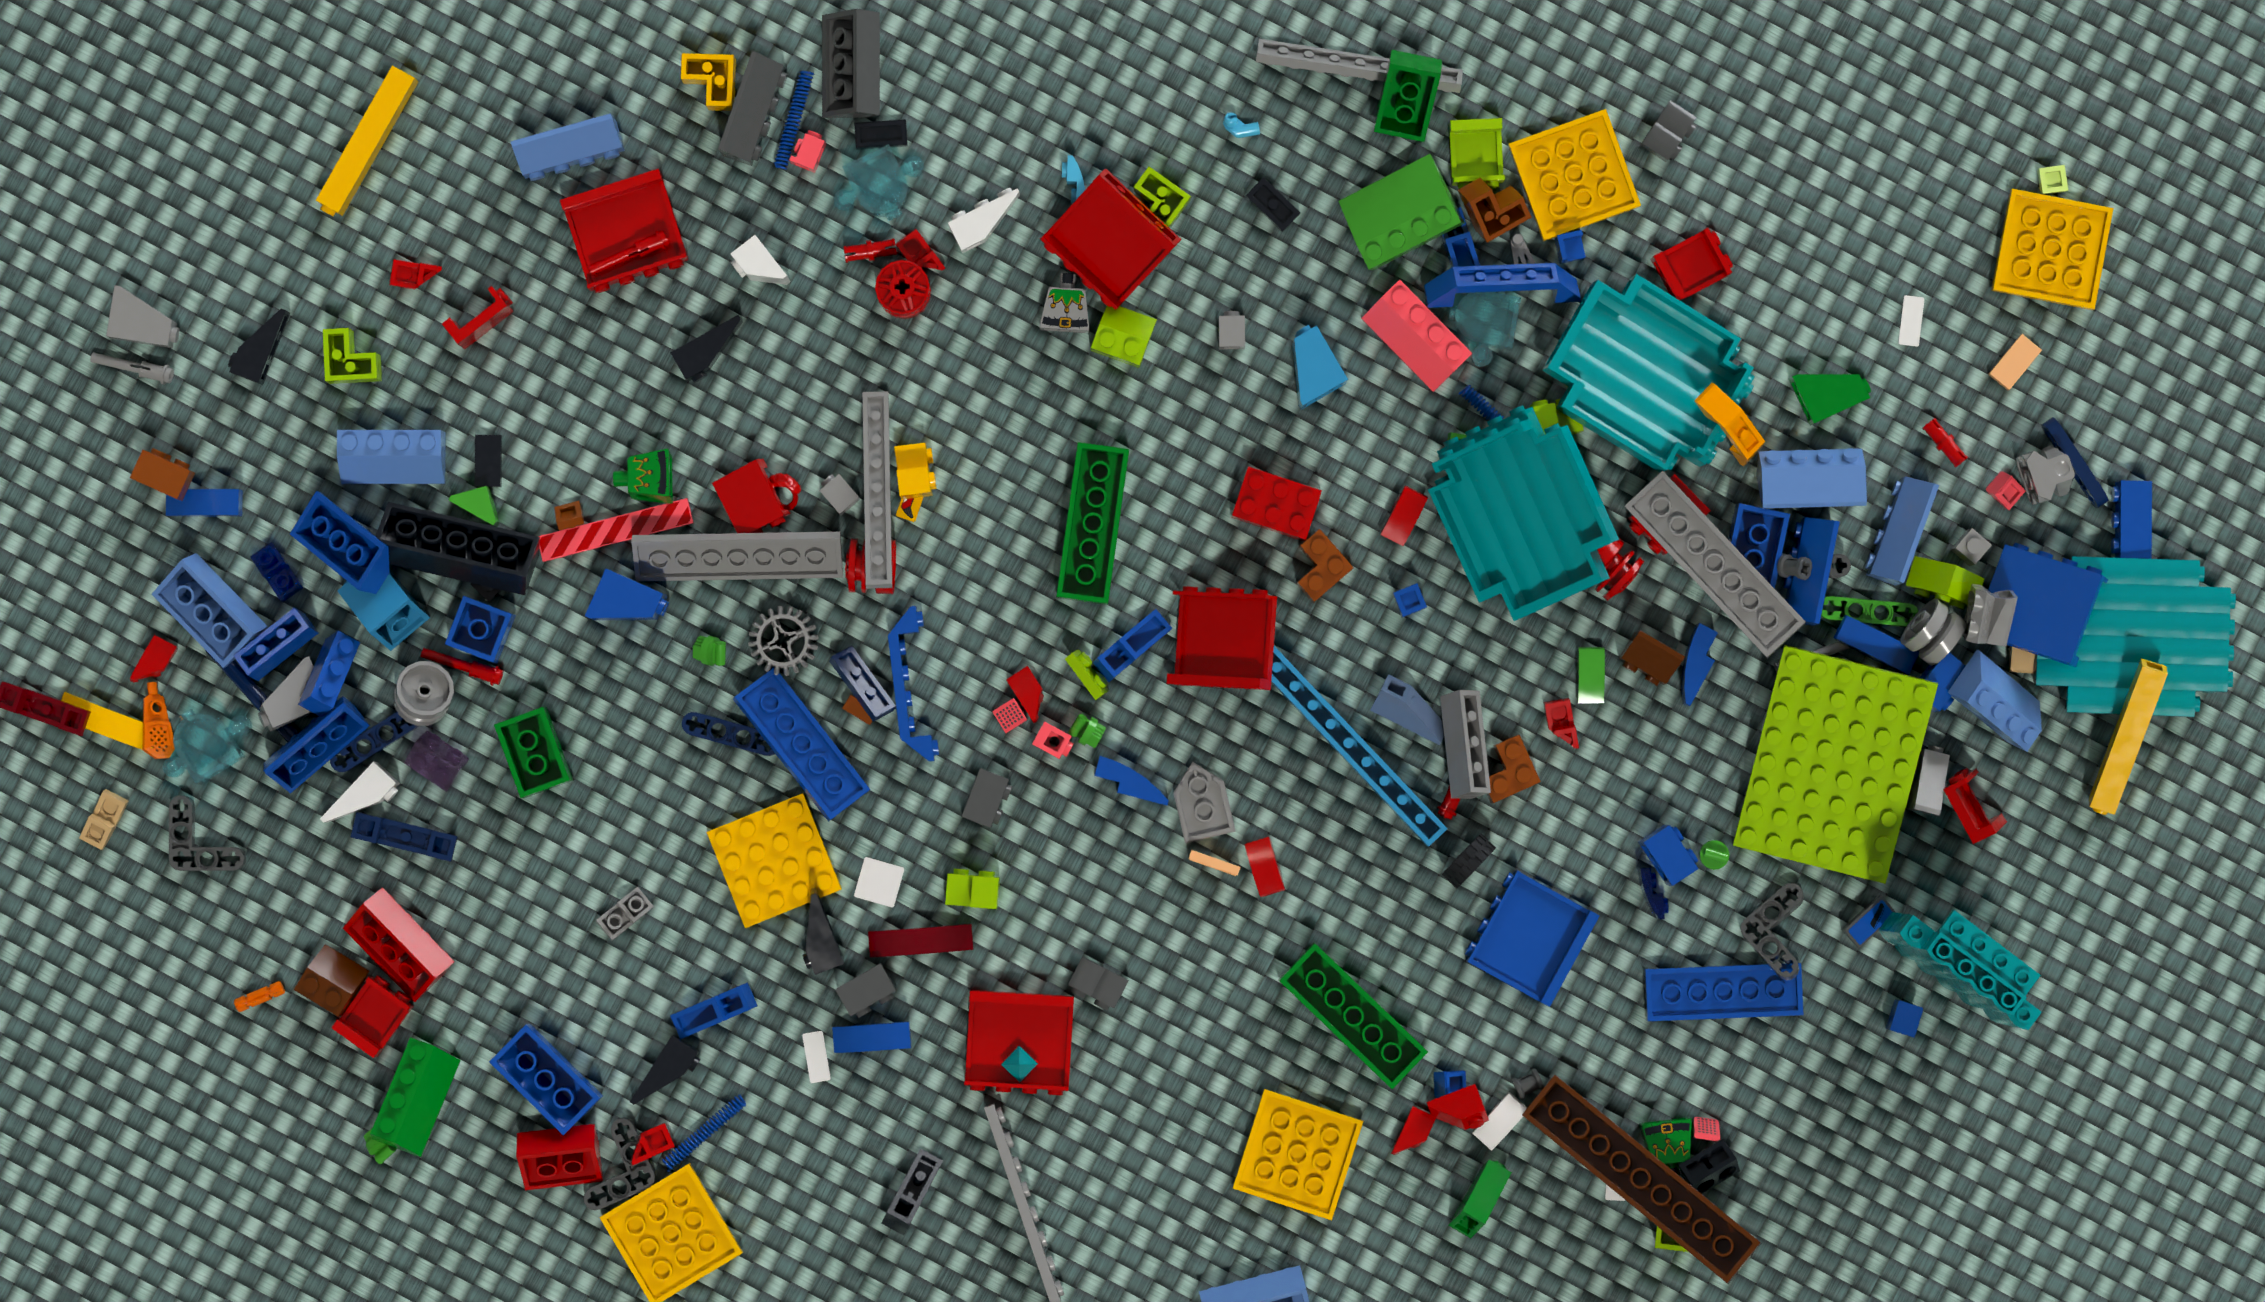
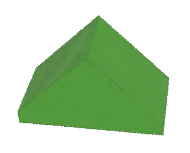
[449,486,499,527]

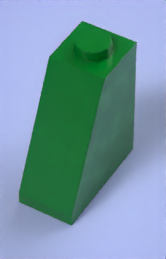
[1789,374,1871,426]
[1448,1159,1512,1239]

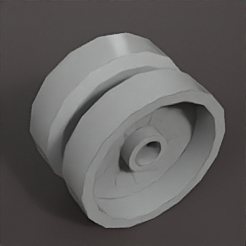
[1901,599,1966,666]
[393,661,454,726]

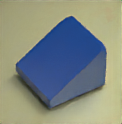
[1434,1070,1466,1098]

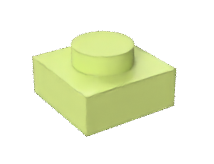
[2037,165,2068,195]

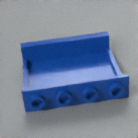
[1988,543,2108,668]
[1465,870,1599,1007]

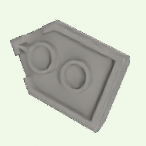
[1173,762,1236,843]

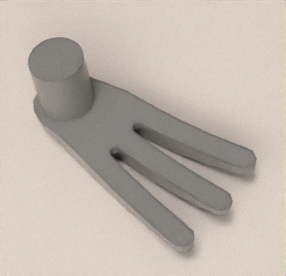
[1511,234,1536,264]

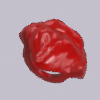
[769,473,801,511]

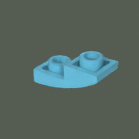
[1062,155,1085,204]

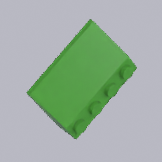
[1339,154,1465,270]

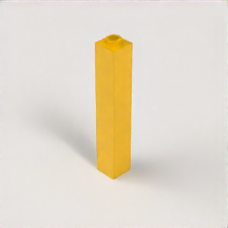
[316,65,418,217]
[2089,658,2168,815]

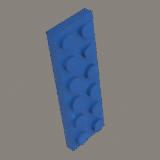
[733,667,870,822]
[1644,963,1804,1021]

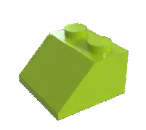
[1091,306,1157,368]

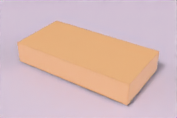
[1988,334,2042,390]
[1188,850,1241,876]

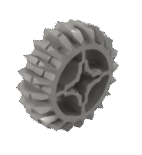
[748,606,819,676]

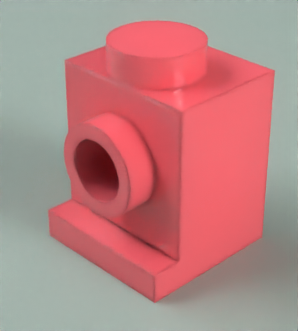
[789,130,826,173]
[1032,721,1074,759]

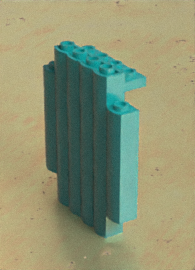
[1542,274,1755,472]
[1428,405,1619,621]
[2035,556,2236,717]
[1879,910,2042,1030]

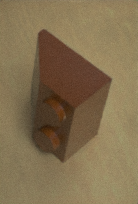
[1619,630,1685,687]
[294,944,370,1017]

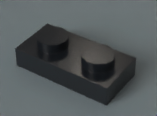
[1245,177,1301,232]

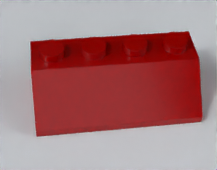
[343,887,454,1002]

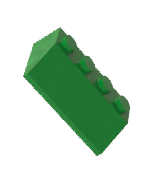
[370,1037,461,1157]

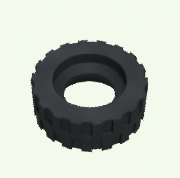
[1441,834,1496,889]

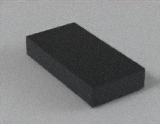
[854,119,908,150]
[474,435,502,487]

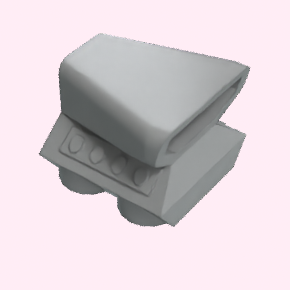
[2016,446,2075,505]
[1962,584,2018,646]

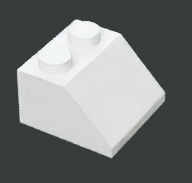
[730,235,791,285]

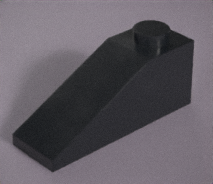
[228,309,290,385]
[670,315,743,383]
[802,887,844,975]
[630,1035,701,1105]
[881,1149,943,1235]

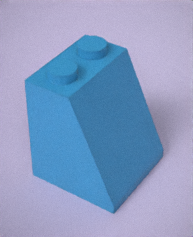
[1292,325,1348,410]
[337,569,430,651]

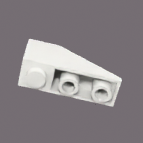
[948,188,1020,253]

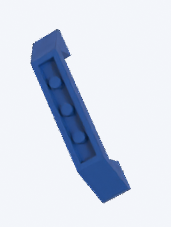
[1424,263,1581,308]
[888,606,939,762]

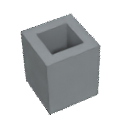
[1218,311,1245,350]
[819,474,860,515]
[1950,528,1992,566]

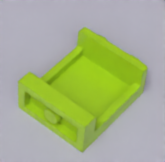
[1448,118,1505,189]

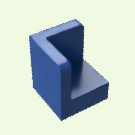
[1554,230,1586,264]
[1393,583,1427,618]
[1885,999,1923,1038]

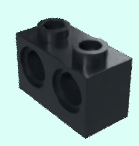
[1679,1139,1740,1194]

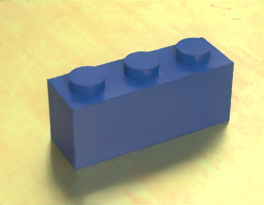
[2111,480,2152,559]
[233,607,319,681]
[298,631,360,717]

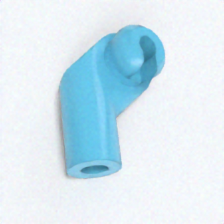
[1223,113,1260,138]

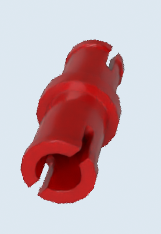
[843,238,897,263]
[1922,418,1968,468]

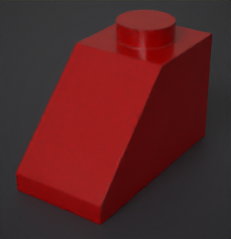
[1427,1084,1489,1130]

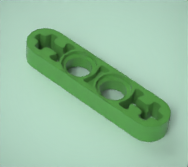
[1821,596,1918,627]

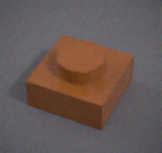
[554,501,584,531]

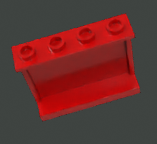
[1040,168,1182,310]
[560,169,689,293]
[1166,586,1277,690]
[964,990,1074,1095]

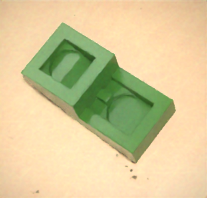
[1577,647,1605,703]

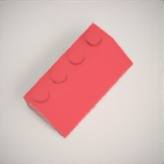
[1361,280,1472,392]

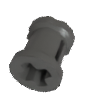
[1777,554,1812,580]
[1829,554,1851,579]
[1512,1068,1544,1100]

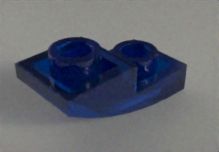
[250,542,304,602]
[1638,868,1669,919]

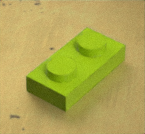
[1065,649,1110,700]

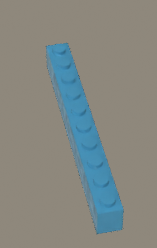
[1271,646,1448,847]

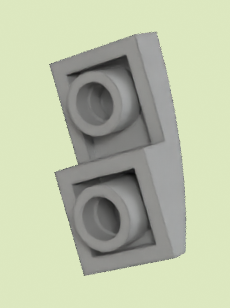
[596,887,654,941]

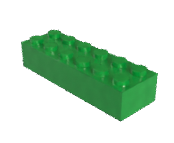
[1056,442,1129,605]
[1278,943,1428,1089]

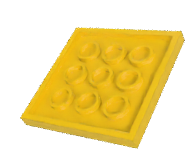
[1508,109,1641,242]
[1991,189,2114,310]
[707,793,842,928]
[1232,1089,1363,1221]
[599,1163,743,1302]

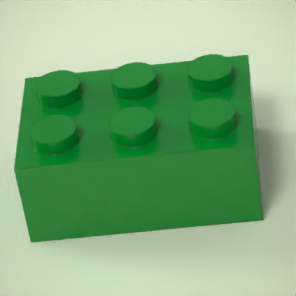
[1374,49,1442,142]
[494,707,573,798]

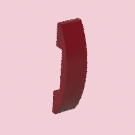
[0,681,91,736]
[868,924,974,958]

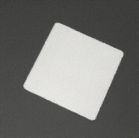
[854,857,904,907]

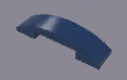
[351,812,458,862]

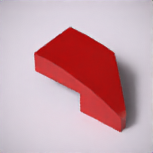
[895,228,945,271]
[389,259,442,290]
[130,635,177,683]
[1006,666,1044,723]
[1543,698,1579,749]
[1391,1106,1436,1155]
[630,1123,675,1166]

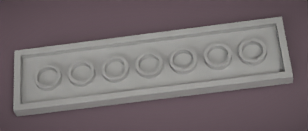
[1625,471,1806,658]
[631,531,843,581]

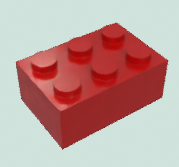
[1231,466,1322,542]

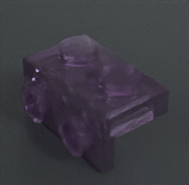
[404,731,469,792]

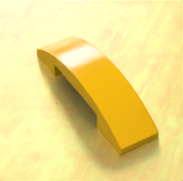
[61,692,161,749]

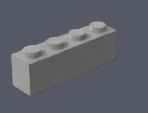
[1440,690,1491,799]

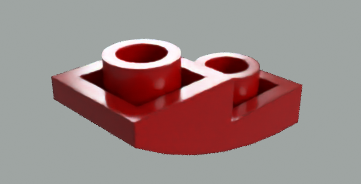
[1380,485,1428,546]
[1244,837,1285,897]

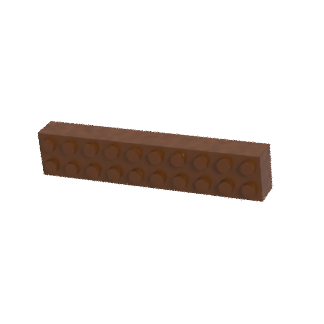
[1522,1075,1761,1284]

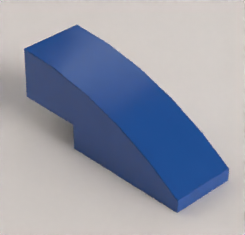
[1441,207,1480,267]
[166,489,243,517]
[1093,609,1173,682]
[1834,615,1919,675]
[1681,623,1718,707]
[1095,756,1169,806]
[670,982,758,1039]
[832,1021,912,1053]

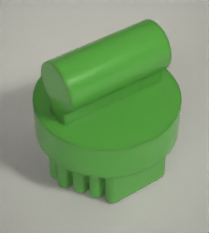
[693,636,726,666]
[1068,714,1106,748]
[1699,840,1729,870]
[363,1128,397,1164]

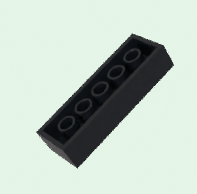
[375,502,540,595]

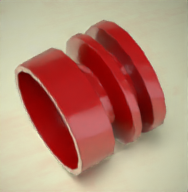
[875,260,931,319]
[845,538,896,594]
[1595,538,1645,601]

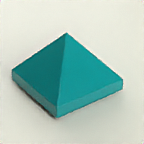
[1001,1046,1038,1082]

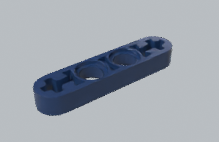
[2041,417,2109,508]
[330,712,418,772]
[682,712,775,756]

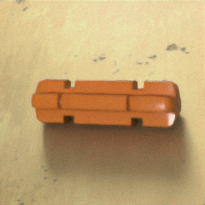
[234,981,285,1012]

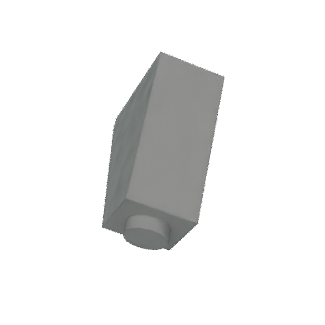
[106,285,180,348]
[258,656,314,732]
[1905,745,1950,816]

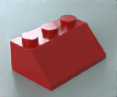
[516,1124,603,1191]

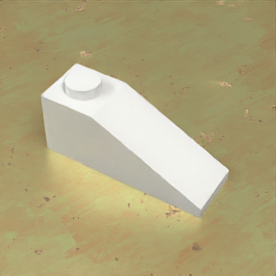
[320,762,400,823]

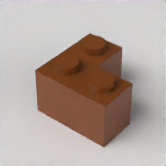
[1458,178,1532,243]
[130,448,195,501]
[1297,529,1354,603]
[1487,735,1541,803]

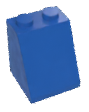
[585,569,670,620]

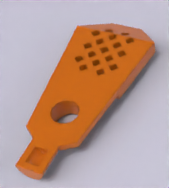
[142,682,176,759]

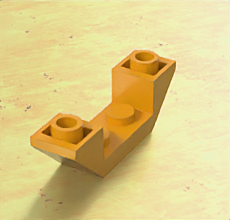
[1694,383,1765,467]

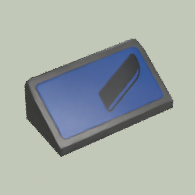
[1841,895,1896,949]

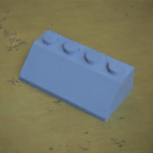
[510,113,625,181]
[337,430,446,484]
[1756,448,1867,509]
[1865,476,1939,586]
[152,553,268,668]
[1948,650,2042,752]
[1199,1265,1309,1302]

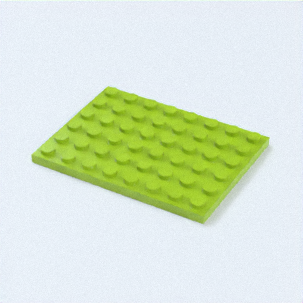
[1733,645,1938,884]

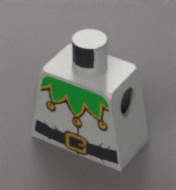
[1040,273,1089,334]

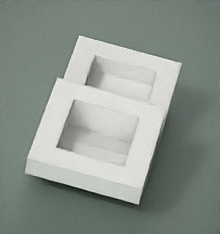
[1472,1092,1527,1151]

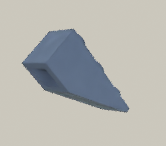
[1370,674,1444,745]

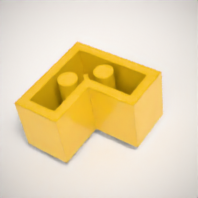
[681,53,736,111]
[894,443,937,500]

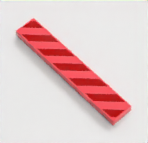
[538,498,694,562]

